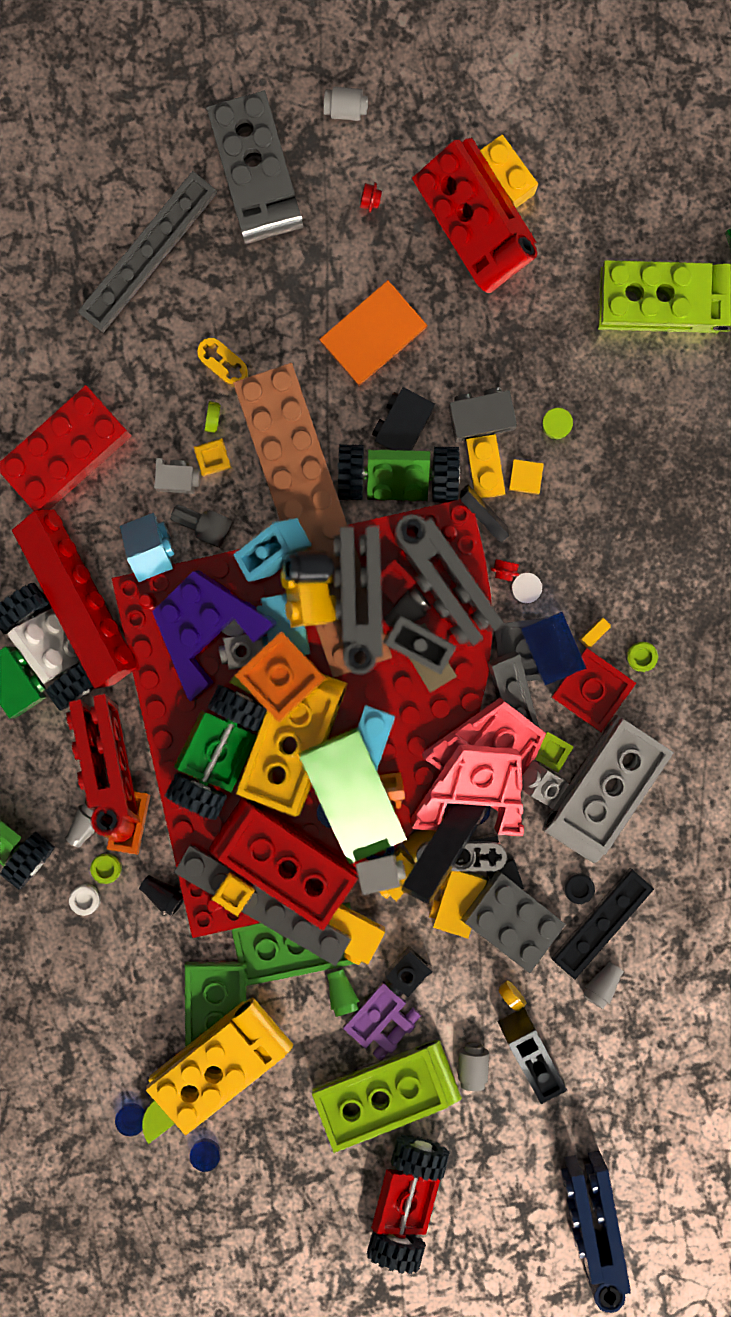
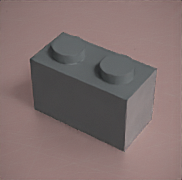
[448,387,517,443]
[383,614,456,674]

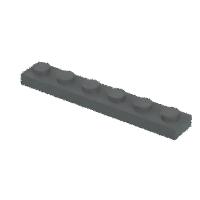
[77,171,217,333]
[174,845,351,966]

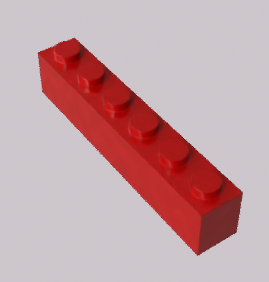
[12,509,138,689]

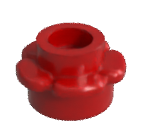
[360,182,382,213]
[490,559,520,581]

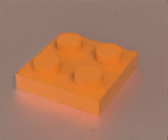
[235,631,326,722]

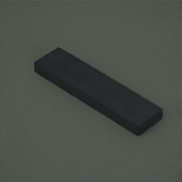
[402,804,489,905]
[551,868,654,980]

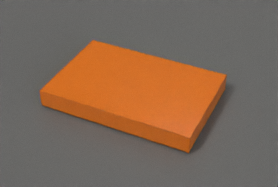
[319,280,428,386]

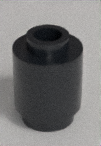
[284,551,334,584]

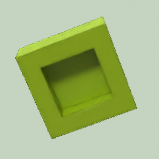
[535,731,573,773]

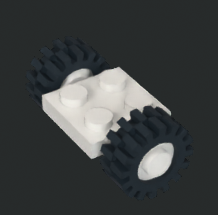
[0,583,94,711]

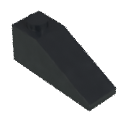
[497,1008,568,1104]

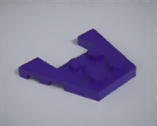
[152,570,277,702]

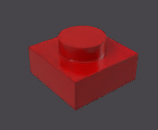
[380,560,416,604]

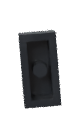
[372,387,435,451]

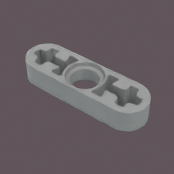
[417,841,507,871]

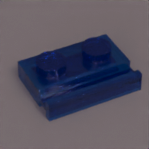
[520,612,586,686]

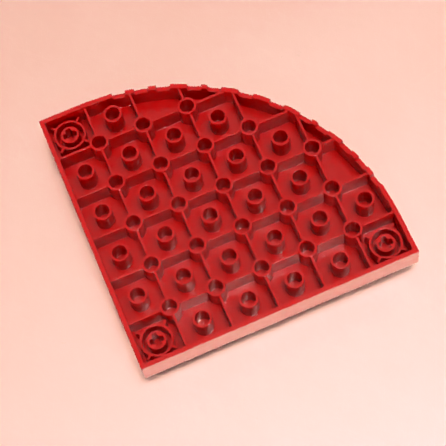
[111,499,492,938]

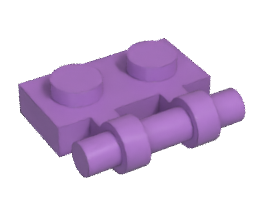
[343,981,422,1061]

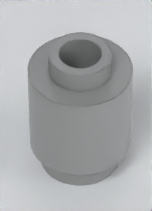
[324,87,368,121]
[458,1043,489,1091]

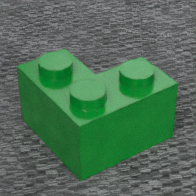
[0,646,47,719]

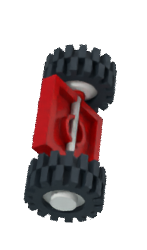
[366,1135,450,1274]

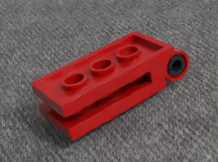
[412,138,538,293]
[66,694,140,842]
[209,796,359,931]

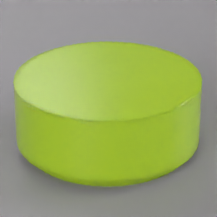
[205,401,221,433]
[542,408,573,439]
[626,642,658,672]
[90,853,122,884]

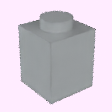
[356,855,406,895]

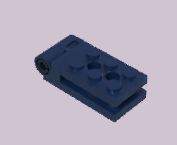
[561,1151,631,1313]

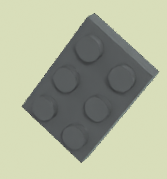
[461,871,566,973]

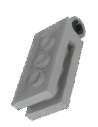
[542,715,674,863]

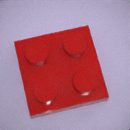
[551,648,636,733]

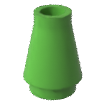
[327,969,360,1017]

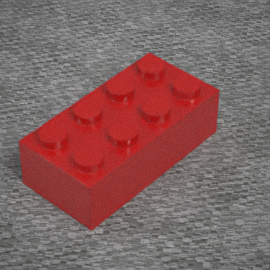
[0,385,132,511]

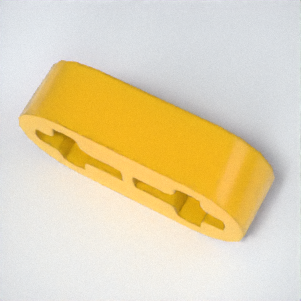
[197,338,249,387]

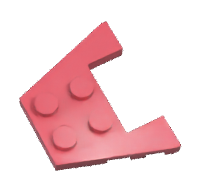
[422,698,546,812]
[409,744,524,836]

